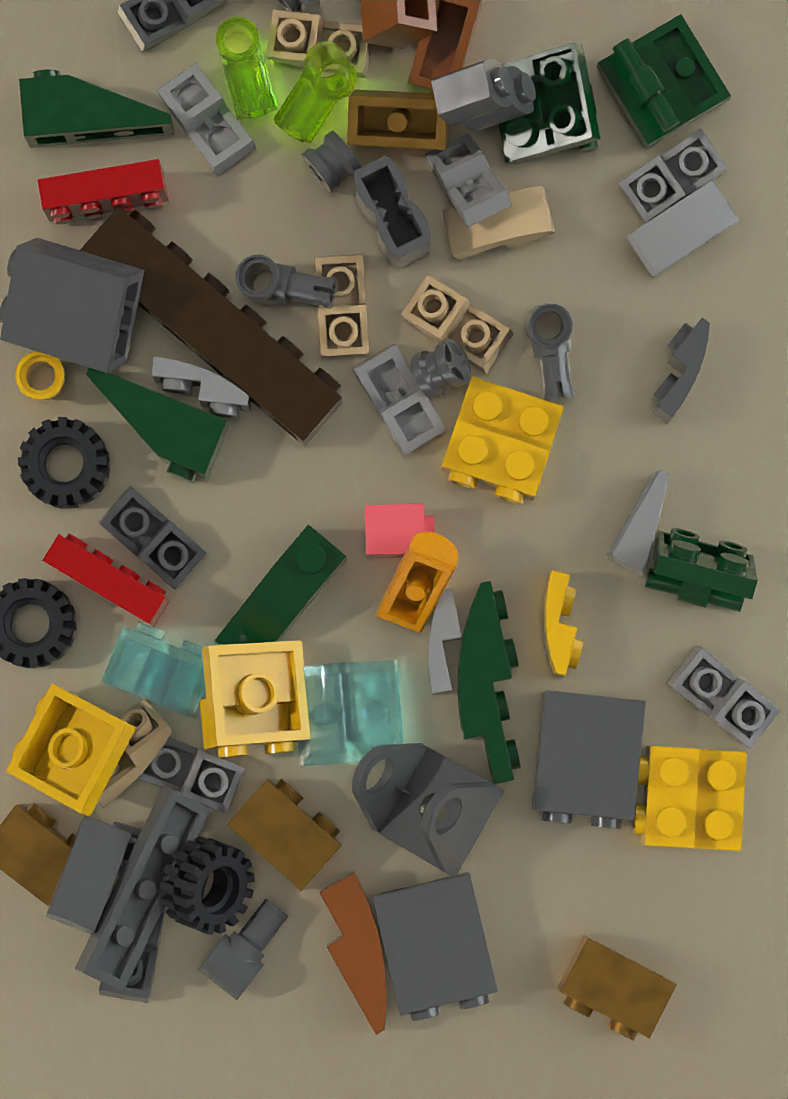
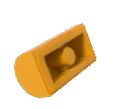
[376,531,458,633]

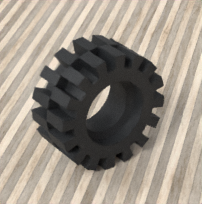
[18,417,110,509]
[0,578,77,668]
[160,837,255,935]

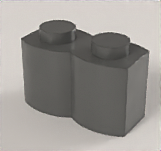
[431,59,536,131]
[354,156,431,269]

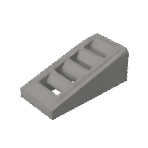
[607,469,669,576]

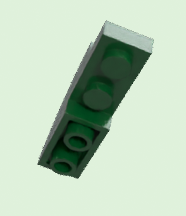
[457,581,521,784]

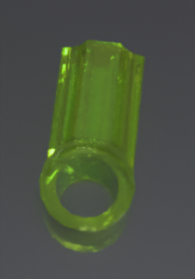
[216,16,278,120]
[273,41,357,143]

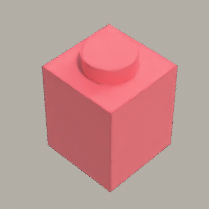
[365,504,435,558]

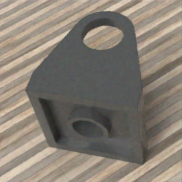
[352,743,505,878]

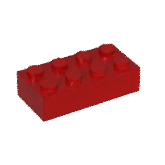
[37,159,169,225]
[42,533,170,627]

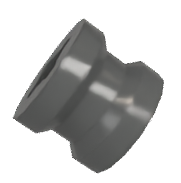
[301,130,361,193]
[411,339,471,399]

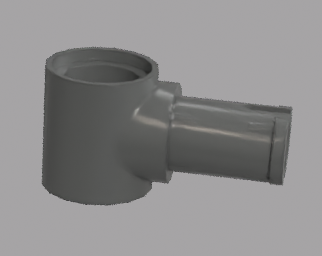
[236,254,337,309]
[525,303,576,400]
[198,899,288,1000]

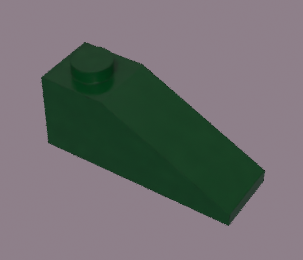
[19,69,174,148]
[86,368,230,483]
[214,524,347,645]

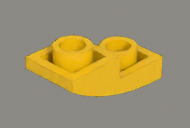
[543,570,583,677]

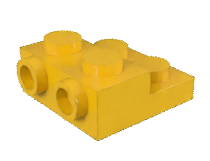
[441,376,564,505]
[200,640,311,758]
[5,683,137,817]
[633,745,747,851]

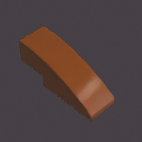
[407,0,483,90]
[319,871,387,1035]

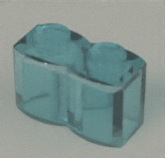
[101,621,206,719]

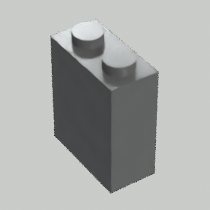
[0,238,144,373]
[532,690,646,829]
[372,872,498,1021]

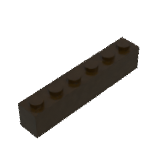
[80,206,343,447]

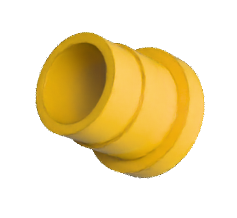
[15,351,66,401]

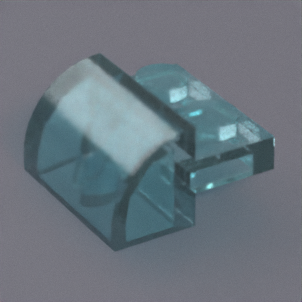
[298,660,403,767]

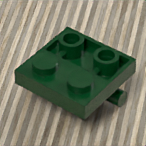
[597,14,731,149]
[499,42,601,165]
[645,528,758,612]

